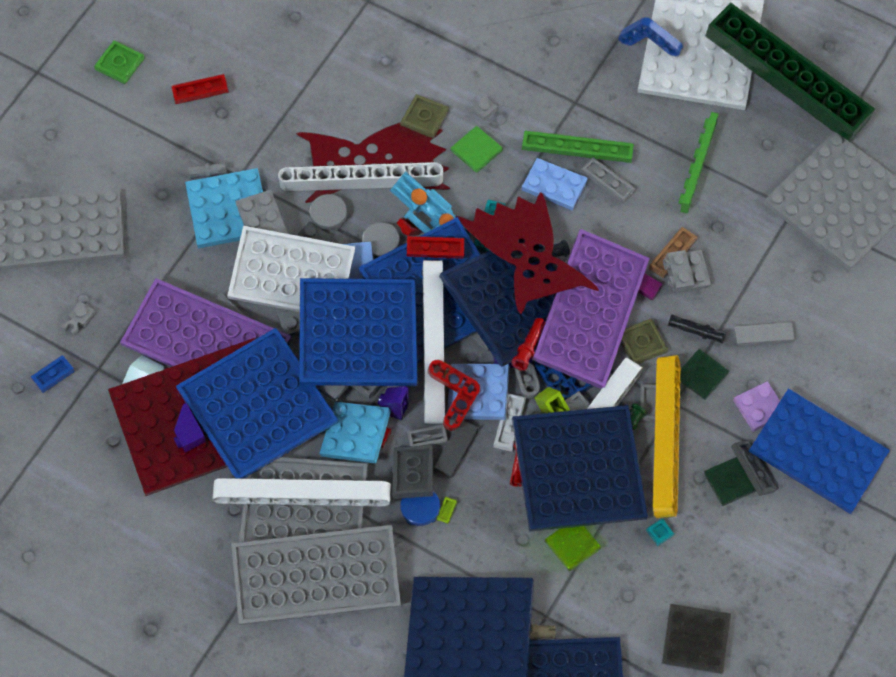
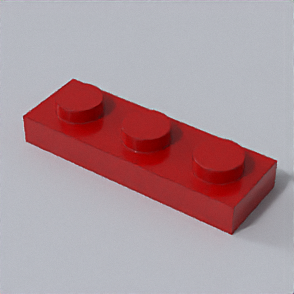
[171,74,229,104]
[407,236,464,259]

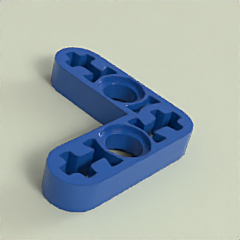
[618,17,683,56]
[534,361,594,400]

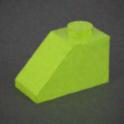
[534,387,570,414]

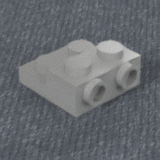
[663,250,711,293]

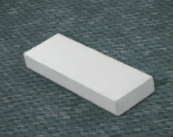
[493,393,526,452]

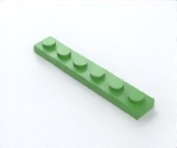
[678,112,718,214]
[522,131,634,163]

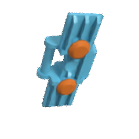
[389,172,471,235]

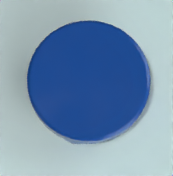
[400,491,440,526]

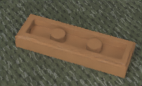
[649,227,697,279]

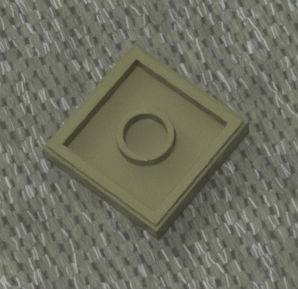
[400,94,449,138]
[620,318,668,364]

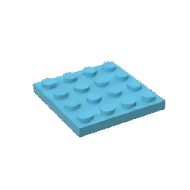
[185,168,263,249]

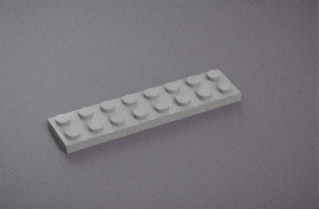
[235,190,300,336]

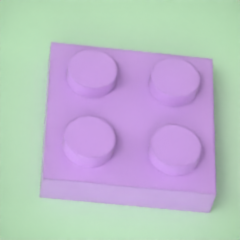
[733,381,780,432]

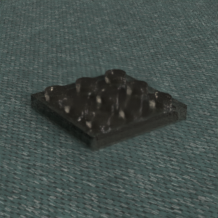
[661,604,731,674]

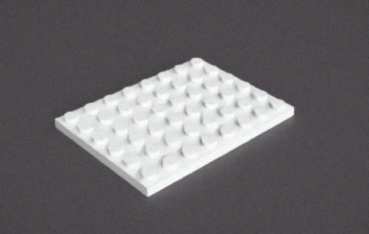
[638,0,764,110]

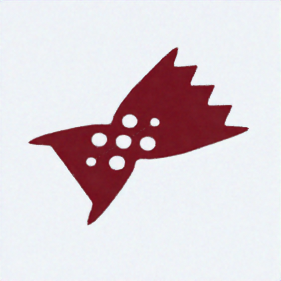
[296,123,450,203]
[455,192,599,314]

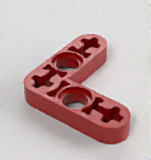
[427,360,480,431]

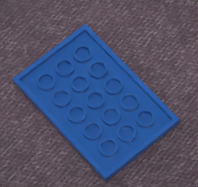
[749,388,890,514]

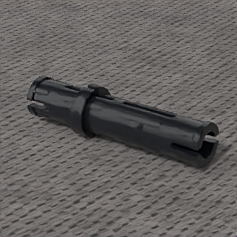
[668,314,726,344]

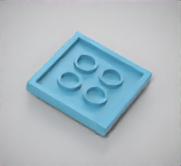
[319,402,391,463]

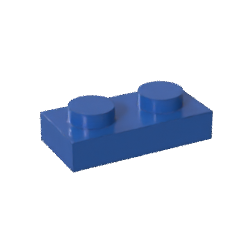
[31,355,75,393]

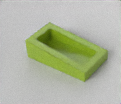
[437,497,457,524]

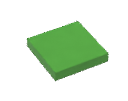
[94,40,144,84]
[451,126,503,173]

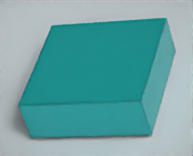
[646,518,674,546]

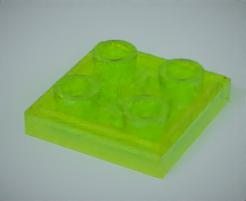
[545,526,601,572]

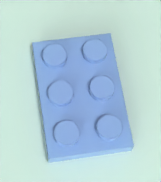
[522,158,588,211]

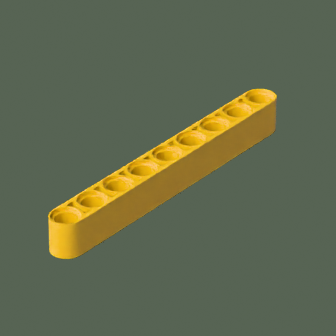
[653,355,681,518]

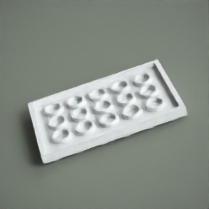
[227,226,355,312]

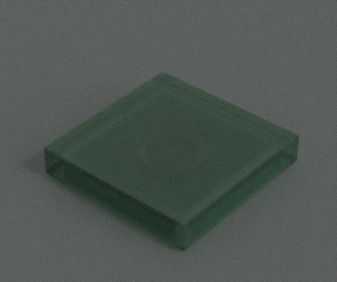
[680,349,729,400]
[704,457,756,507]

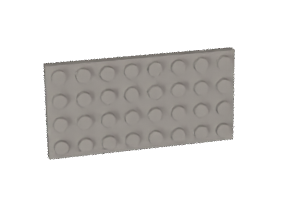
[0,189,124,270]
[231,525,401,625]

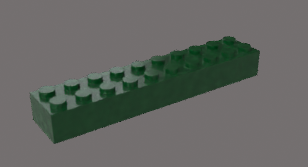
[705,2,875,142]

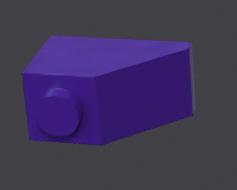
[378,386,409,420]
[173,403,206,452]

